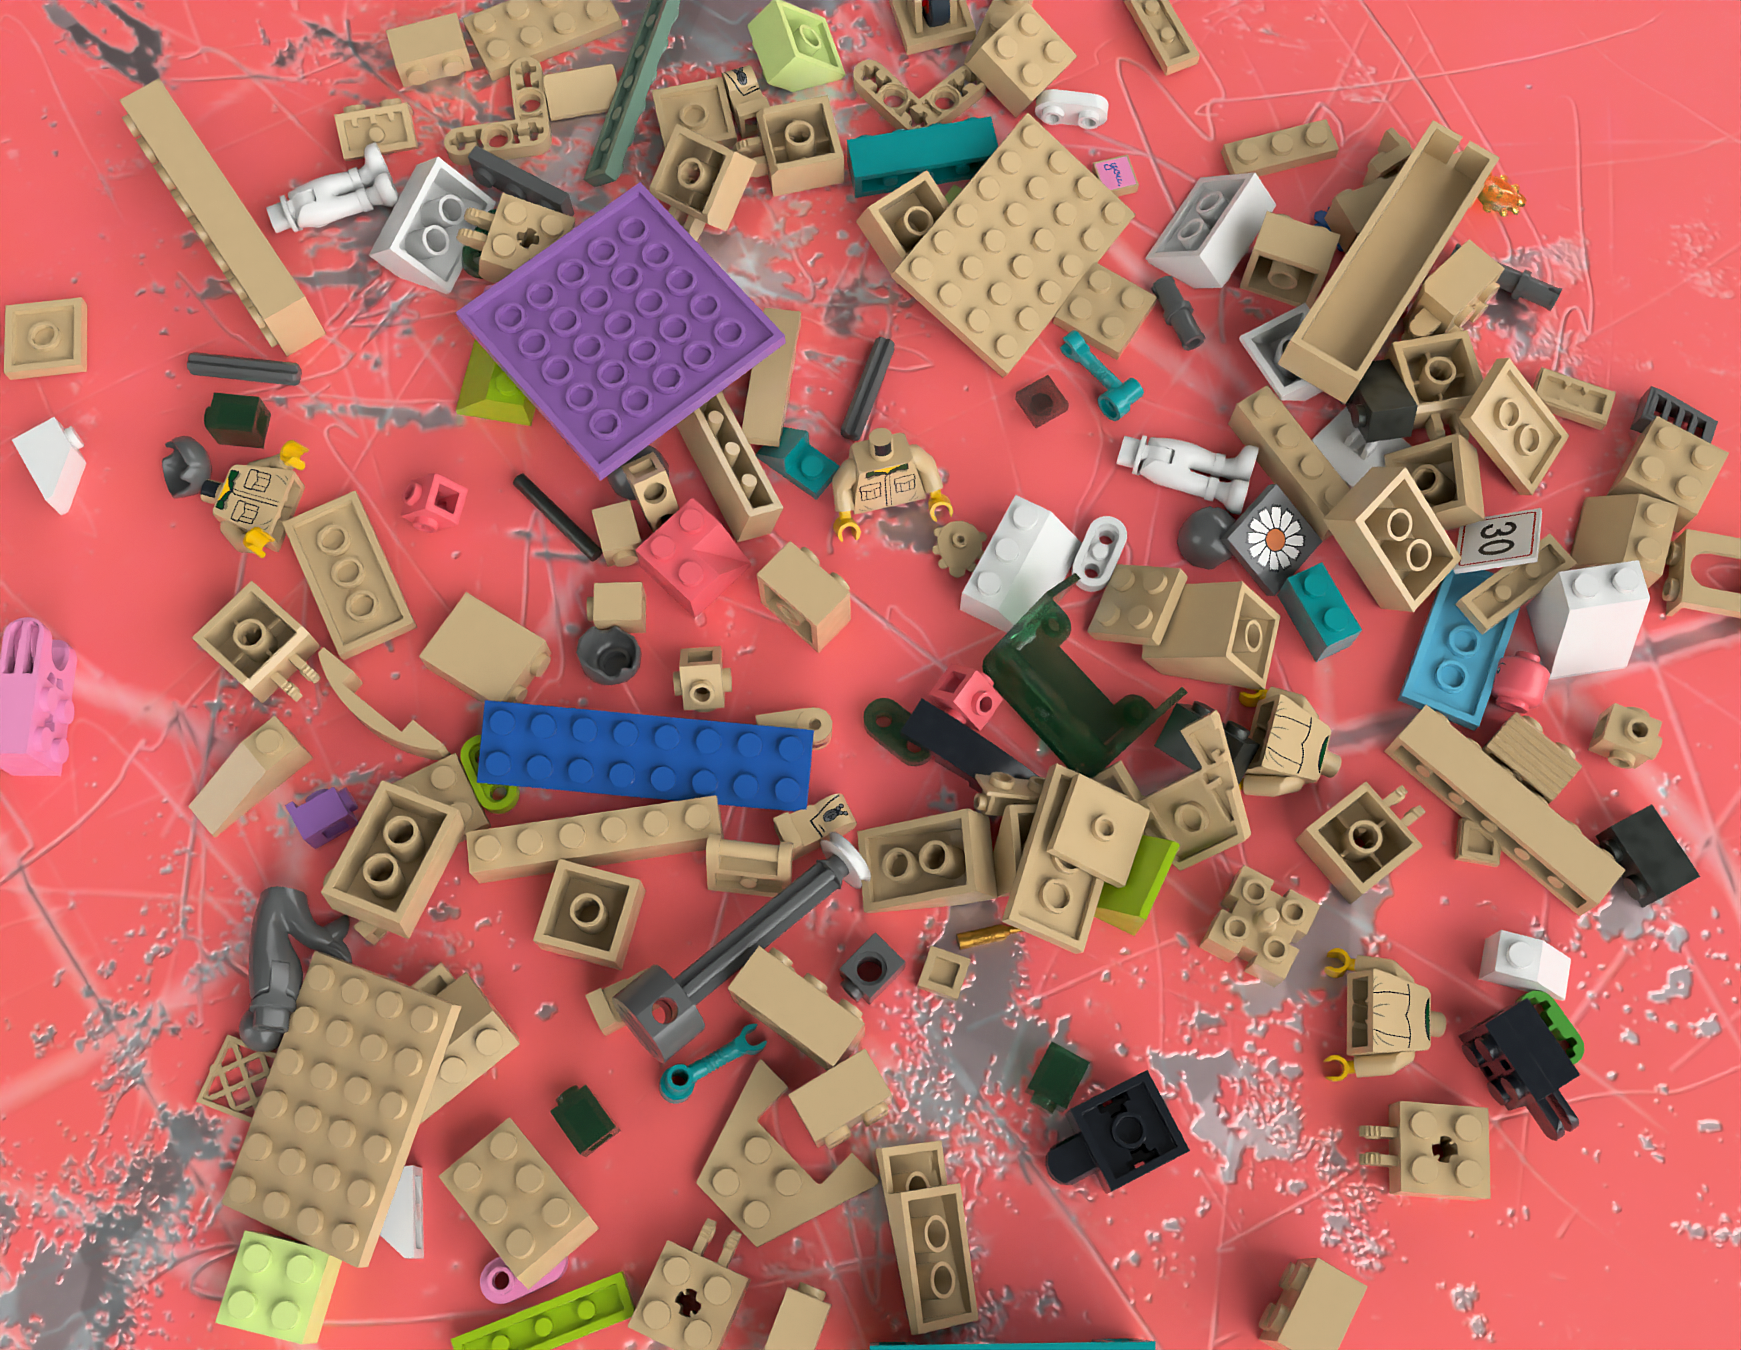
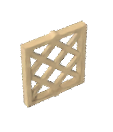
[196,1034,277,1123]

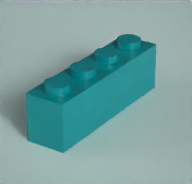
[847,117,998,198]

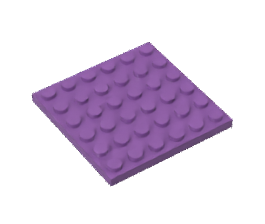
[456,182,786,481]

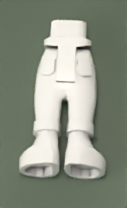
[266,142,399,233]
[1116,435,1259,515]

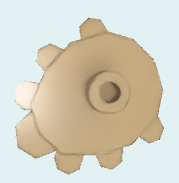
[932,520,987,578]

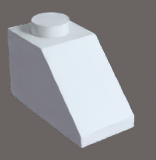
[12,417,87,516]
[1479,930,1571,1001]
[380,1165,424,1259]

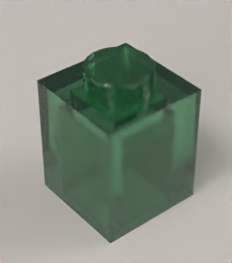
[204,393,271,449]
[1024,1041,1090,1115]
[550,1085,621,1157]

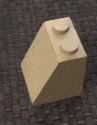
[1141,581,1281,690]

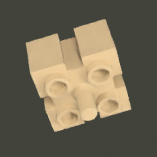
[1199,865,1321,987]

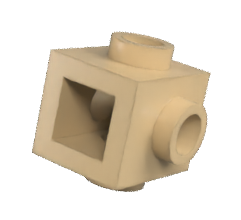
[673,646,732,712]
[1588,703,1662,769]

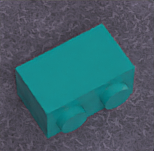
[1277,562,1362,662]

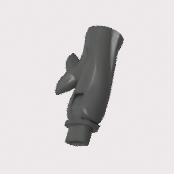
[249,886,352,1033]

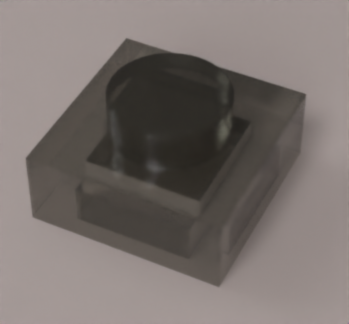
[1015,375,1069,428]

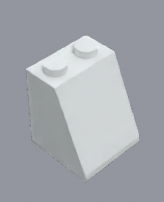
[1526,560,1650,680]

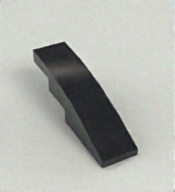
[900,698,1039,805]

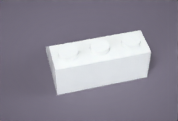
[368,157,496,294]
[1145,172,1276,289]
[960,495,1082,644]

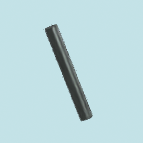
[513,473,602,561]

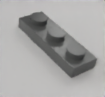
[468,146,574,217]

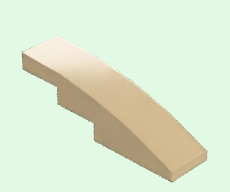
[742,308,801,447]

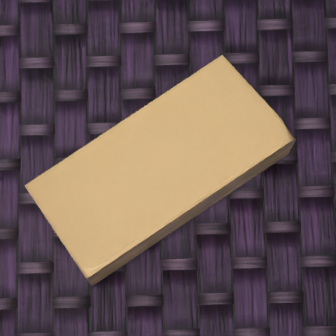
[542,64,618,121]

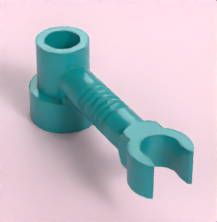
[1059,330,1144,421]
[659,1024,767,1104]

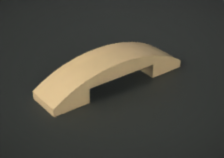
[318,647,451,760]

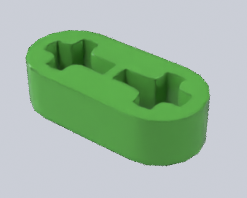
[1515,991,1585,1064]

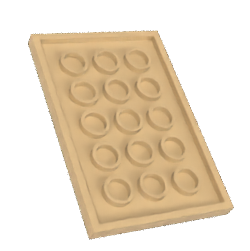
[890,113,1136,378]
[221,951,462,1268]

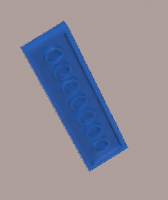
[477,700,814,812]

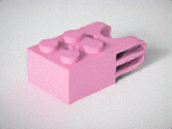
[0,617,77,776]

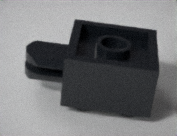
[1459,998,1580,1141]
[1045,1070,1190,1194]

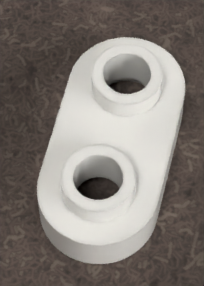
[1035,89,1109,129]
[1072,516,1127,592]

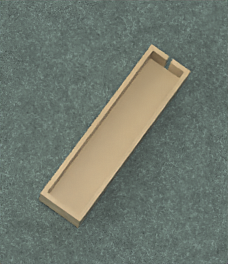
[119,79,326,357]
[1277,120,1500,404]

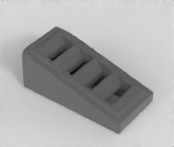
[1630,386,1718,443]

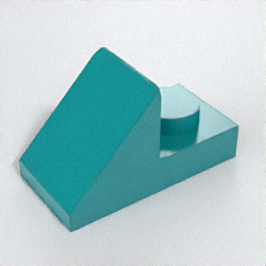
[756,427,840,500]

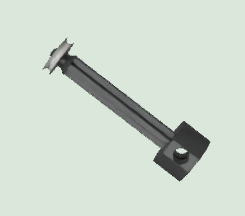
[612,832,871,1063]

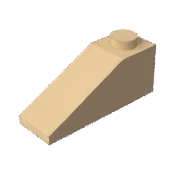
[188,716,313,837]

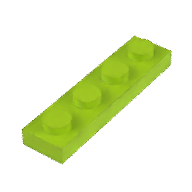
[451,1271,636,1350]

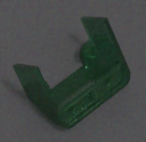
[982,573,1188,779]

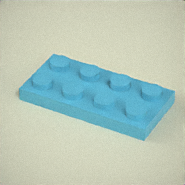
[1398,568,1520,731]

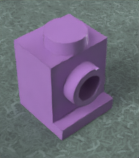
[285,787,359,849]

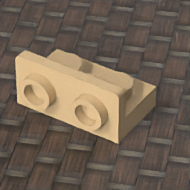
[334,98,419,161]

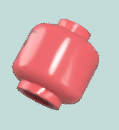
[1491,651,1550,714]

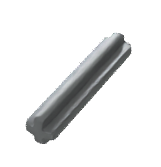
[841,337,895,441]
[187,352,302,386]

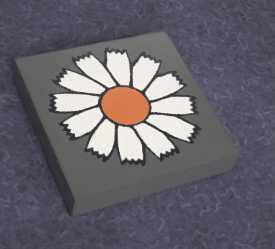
[1220,484,1322,596]

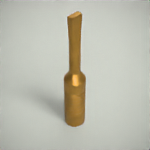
[956,924,1024,950]

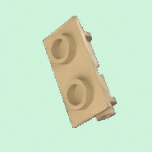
[974,772,1046,816]

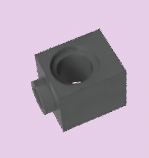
[839,933,906,1005]

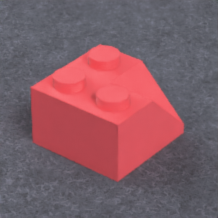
[635,497,751,618]

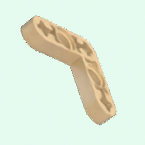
[444,57,552,165]
[853,60,986,130]

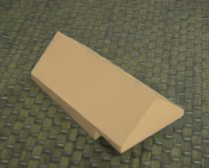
[875,1140,979,1335]

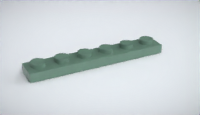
[583,0,681,187]

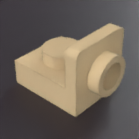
[1362,127,1413,187]

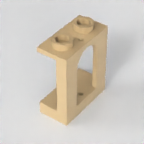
[1662,529,1741,618]

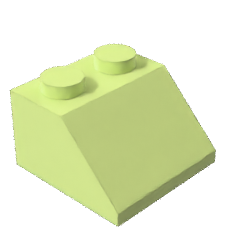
[747,0,846,92]

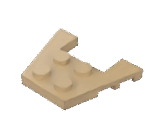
[1090,710,1251,871]
[696,1059,880,1248]

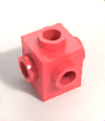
[400,473,468,533]
[929,663,1003,731]

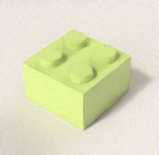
[215,1230,342,1344]

